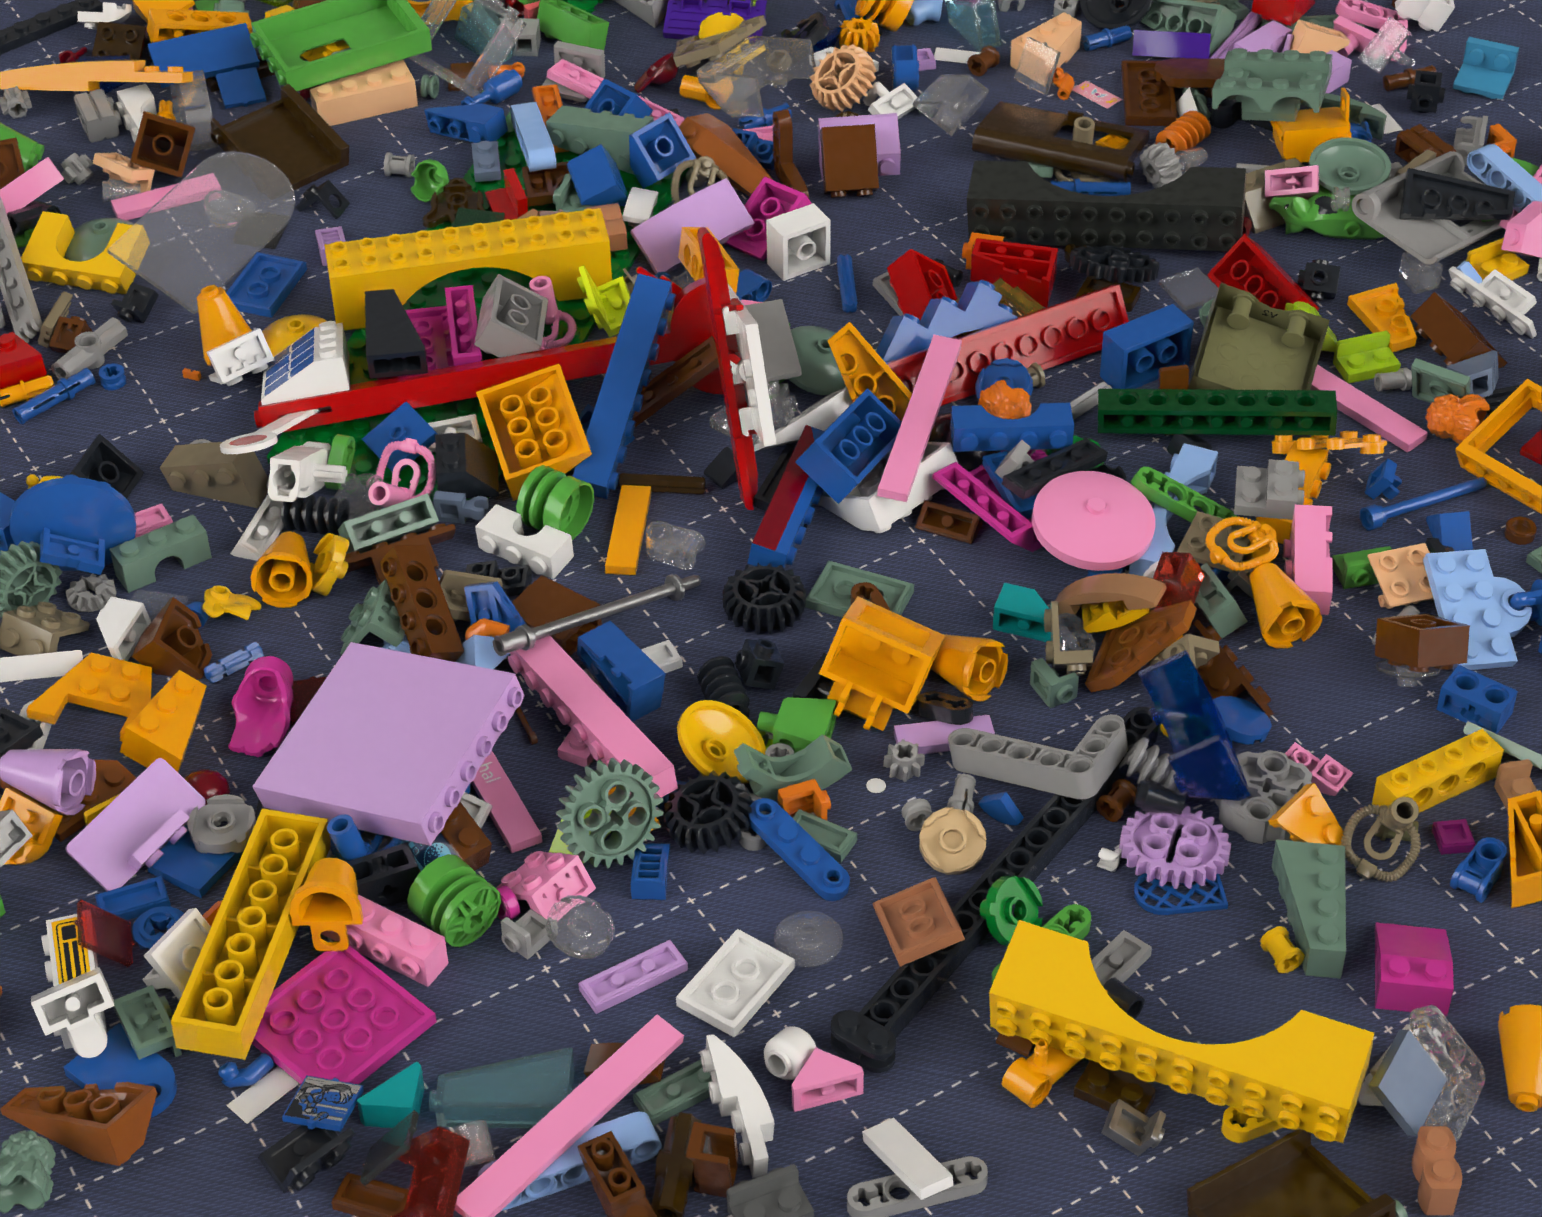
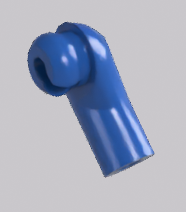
[218,1053,274,1088]

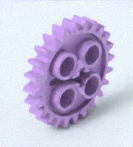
[1119,806,1231,889]

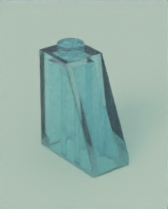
[454,0,517,64]
[945,0,1002,52]

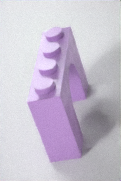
[1234,20,1352,93]

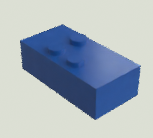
[795,388,902,504]

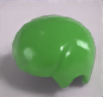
[411,159,449,203]

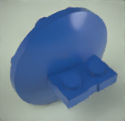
[10,475,136,575]

